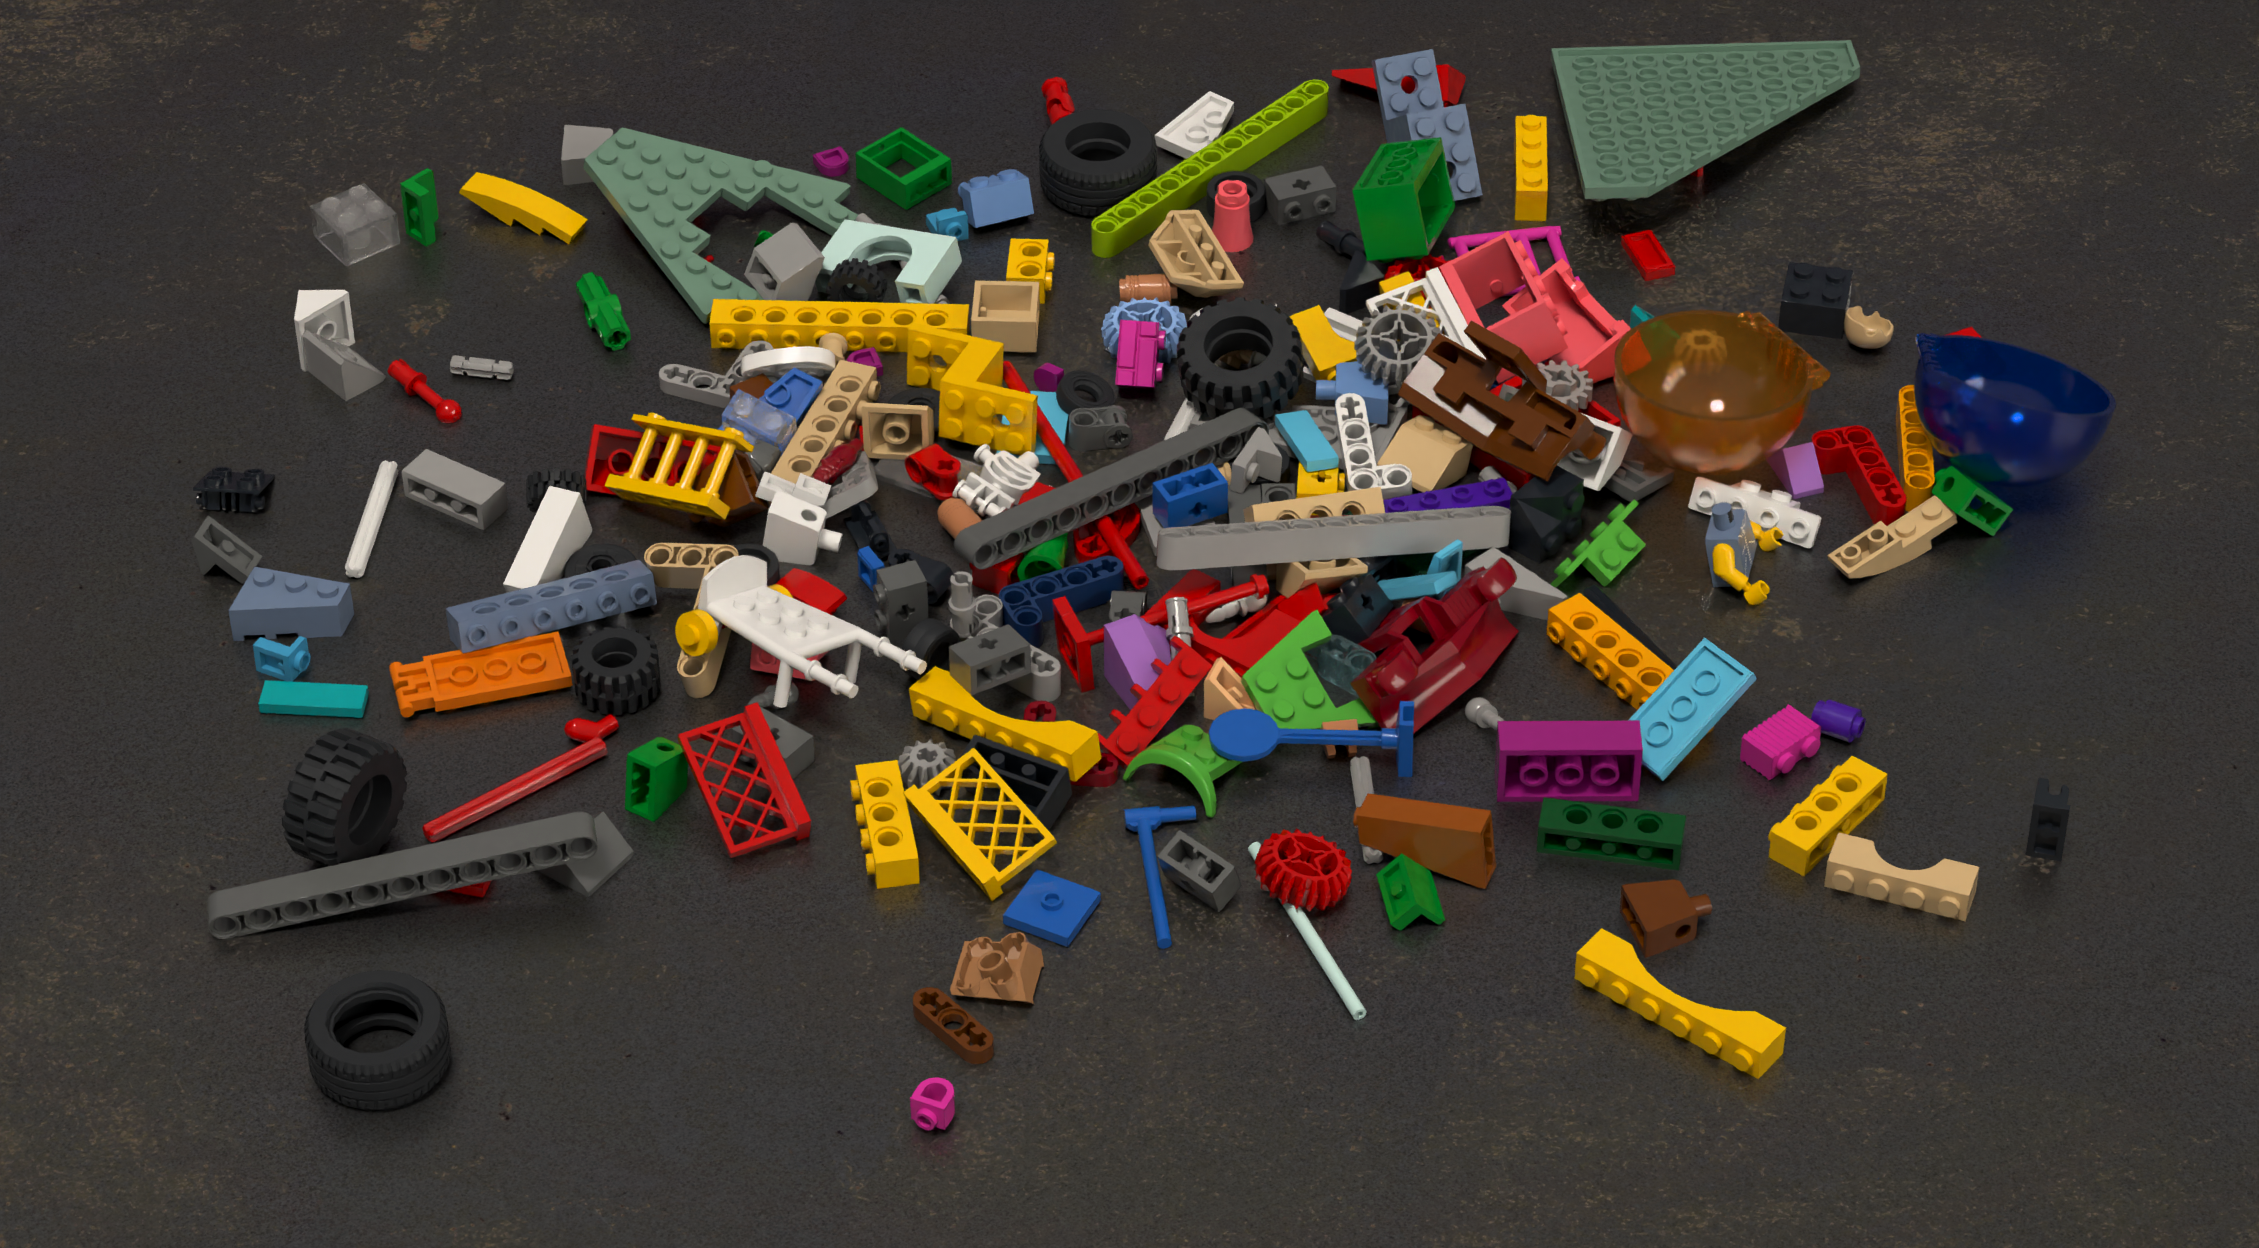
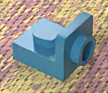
[926,207,969,241]
[253,636,311,682]

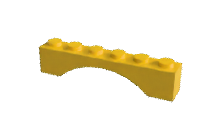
[909,666,1102,782]
[1574,928,1786,1079]

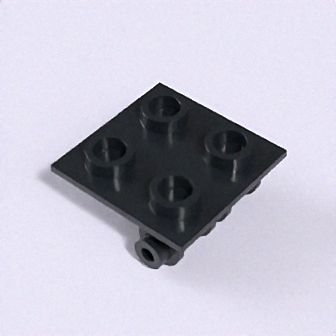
[193,467,275,512]

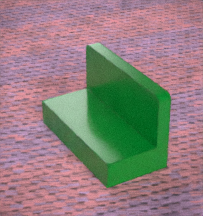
[400,168,439,247]
[1376,853,1445,931]

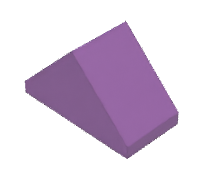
[1766,442,1824,499]

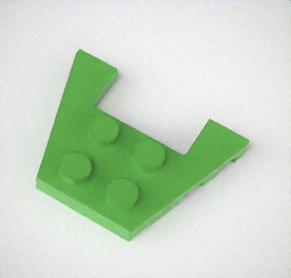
[1241,610,1380,729]

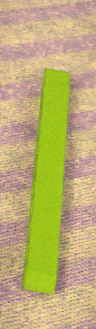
[1091,79,1329,258]

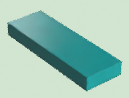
[258,680,369,718]

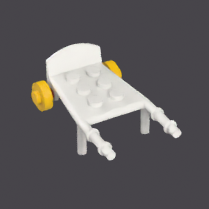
[675,555,927,708]

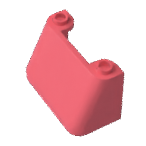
[1502,258,1648,384]

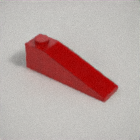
[1332,64,1465,107]
[585,424,721,495]

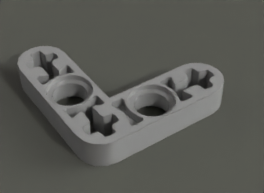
[658,340,773,409]
[818,451,878,519]

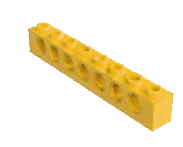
[709,299,970,352]

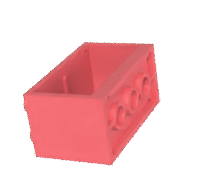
[1440,231,1568,384]

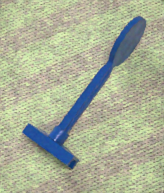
[1209,701,1414,777]

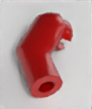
[564,714,619,743]

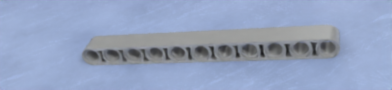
[1156,506,1511,570]

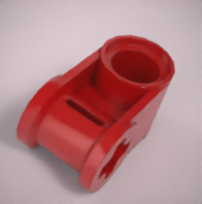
[904,443,961,501]

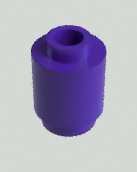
[1811,699,1866,743]

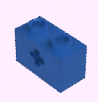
[1153,463,1228,528]

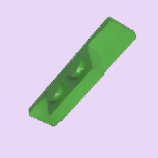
[1550,499,1646,588]

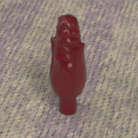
[812,438,863,485]

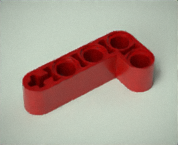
[1811,425,1907,526]

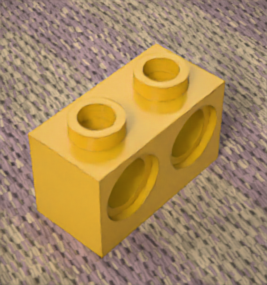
[1006,238,1055,304]

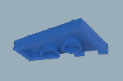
[718,367,823,452]

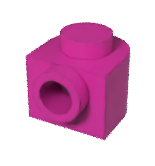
[910,1077,955,1130]

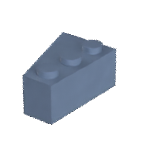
[228,567,354,641]

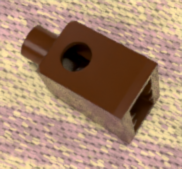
[687,450,769,527]
[1619,879,1712,958]

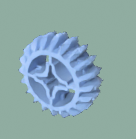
[1101,296,1187,363]

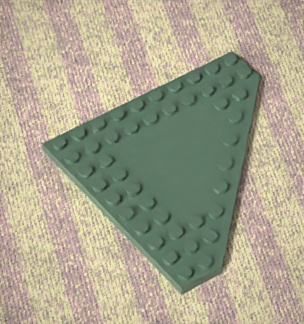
[1551,40,1860,201]

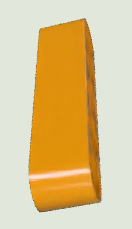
[1896,385,1935,512]

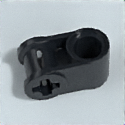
[888,549,954,605]

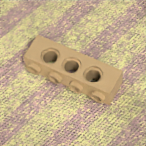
[1243,487,1385,522]

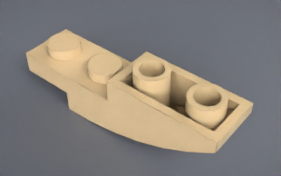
[1827,495,1957,579]

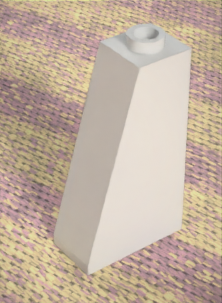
[503,486,592,593]

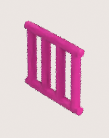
[1448,226,1581,297]

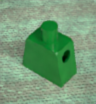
[1932,466,2013,536]
[625,737,688,822]

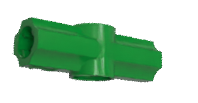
[576,272,631,351]

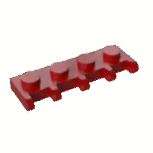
[1098,636,1212,770]

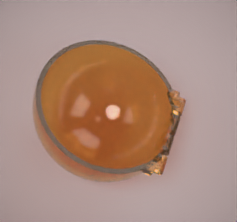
[1613,310,1831,475]

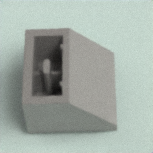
[744,223,825,301]

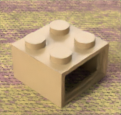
[971,280,1040,353]

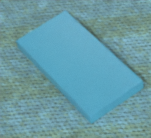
[1628,638,1757,781]

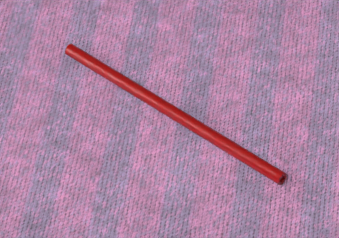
[1003,361,1149,589]

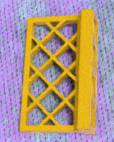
[903,748,1057,901]

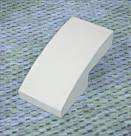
[755,472,831,506]

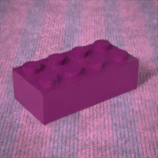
[1494,720,1643,802]

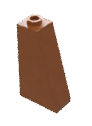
[1353,793,1496,889]

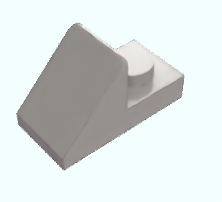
[1230,427,1282,494]

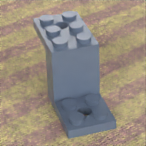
[1372,49,1483,201]

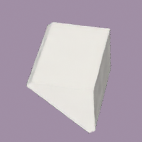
[294,290,355,372]

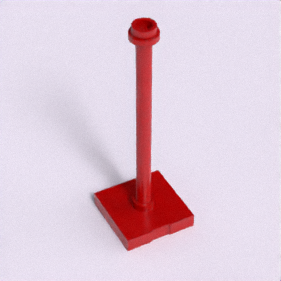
[1052,574,1269,693]

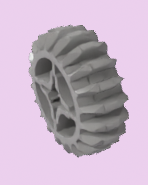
[1354,303,1442,389]

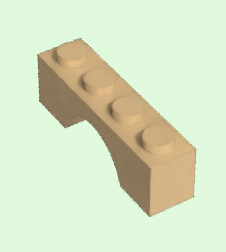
[1824,832,1979,922]

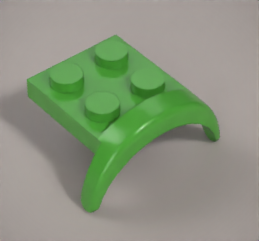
[1123,724,1242,818]

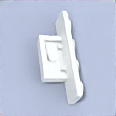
[1688,476,1821,548]

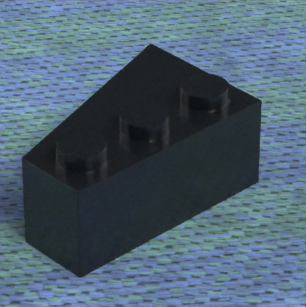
[960,735,1072,844]

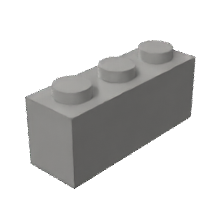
[402,449,508,530]

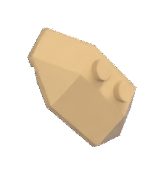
[1148,210,1244,298]

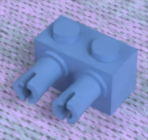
[958,169,1034,228]

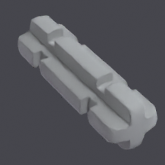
[450,355,514,381]

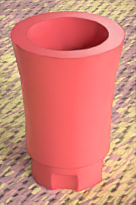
[1212,180,1254,252]

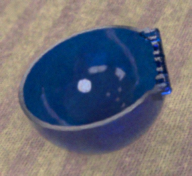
[1914,333,2116,488]

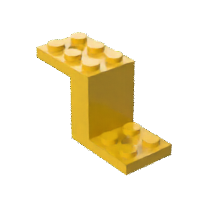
[907,323,1038,455]

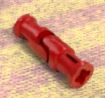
[1041,77,1075,125]

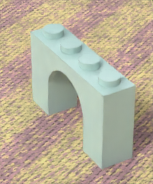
[815,219,962,304]

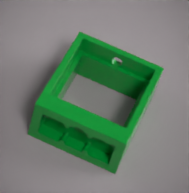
[855,127,952,210]

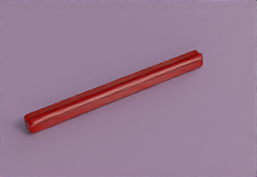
[422,737,607,843]

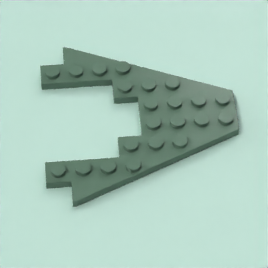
[583,127,858,324]

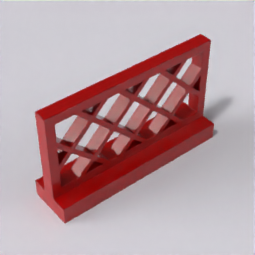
[678,702,811,858]

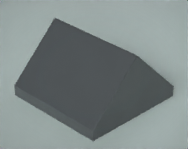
[536,811,634,898]

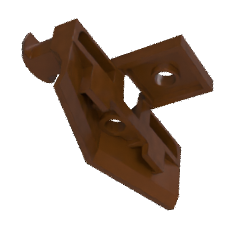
[1398,321,1606,482]

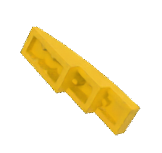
[459,172,588,244]

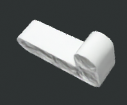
[1335,393,1412,500]

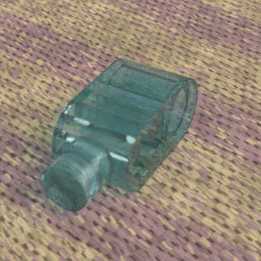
[1303,635,1377,696]

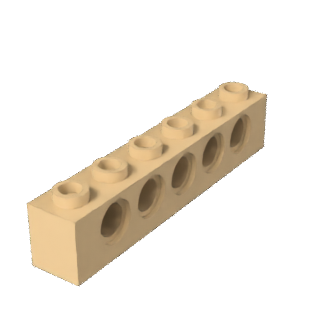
[769,360,881,505]

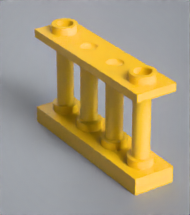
[605,412,754,520]

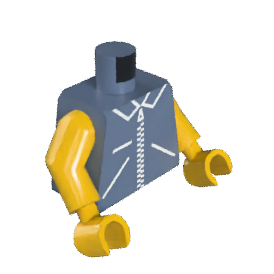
[1705,502,1783,605]

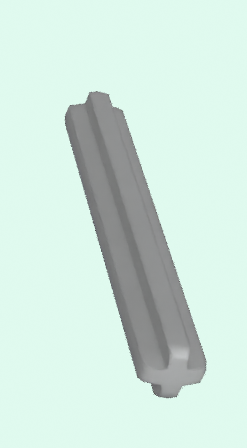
[1350,756,1383,864]

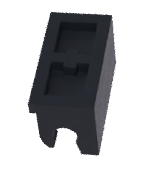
[2026,777,2071,862]

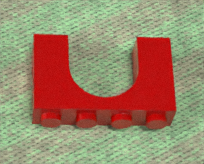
[1144,569,1301,679]

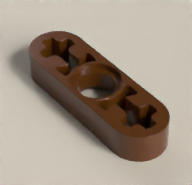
[912,987,994,1064]

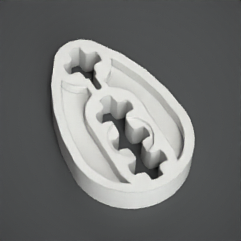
[741,346,835,383]

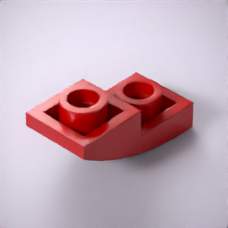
[775,568,847,615]

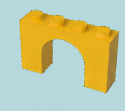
[1290,271,1439,380]

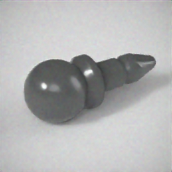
[748,681,799,709]

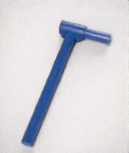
[1123,806,1196,949]

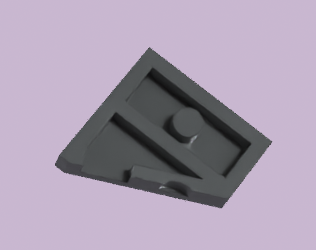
[1604,458,1674,502]

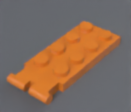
[389,631,573,717]

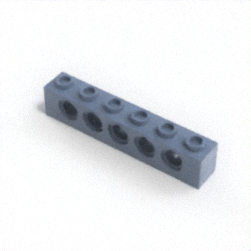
[445,560,657,653]

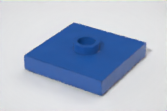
[1003,869,1101,947]

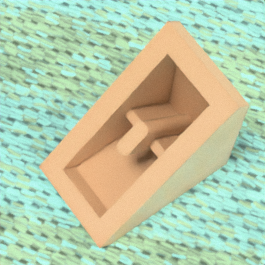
[1204,657,1257,720]

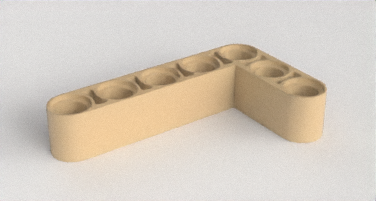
[644,543,739,698]

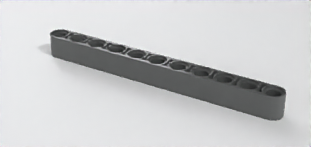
[954,408,1269,569]
[207,812,598,939]

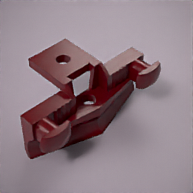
[1342,557,1519,734]

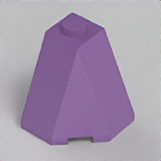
[1104,614,1174,715]

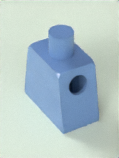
[1316,361,1388,425]

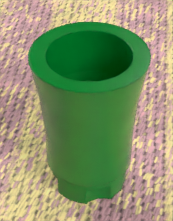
[1018,533,1068,581]

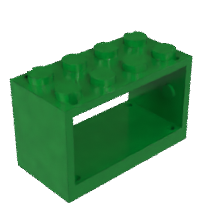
[1352,137,1455,263]

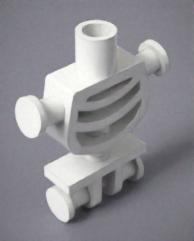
[952,444,1052,517]

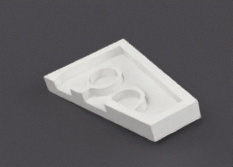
[1155,91,1234,159]

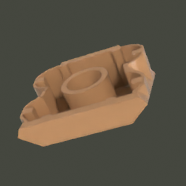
[950,932,1044,1004]

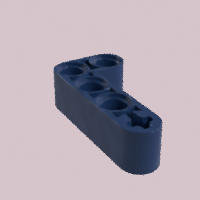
[999,556,1124,648]

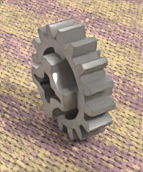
[1522,360,1593,411]

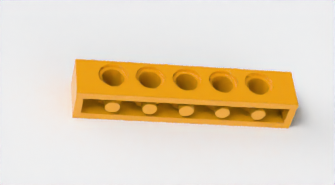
[1547,593,1714,733]

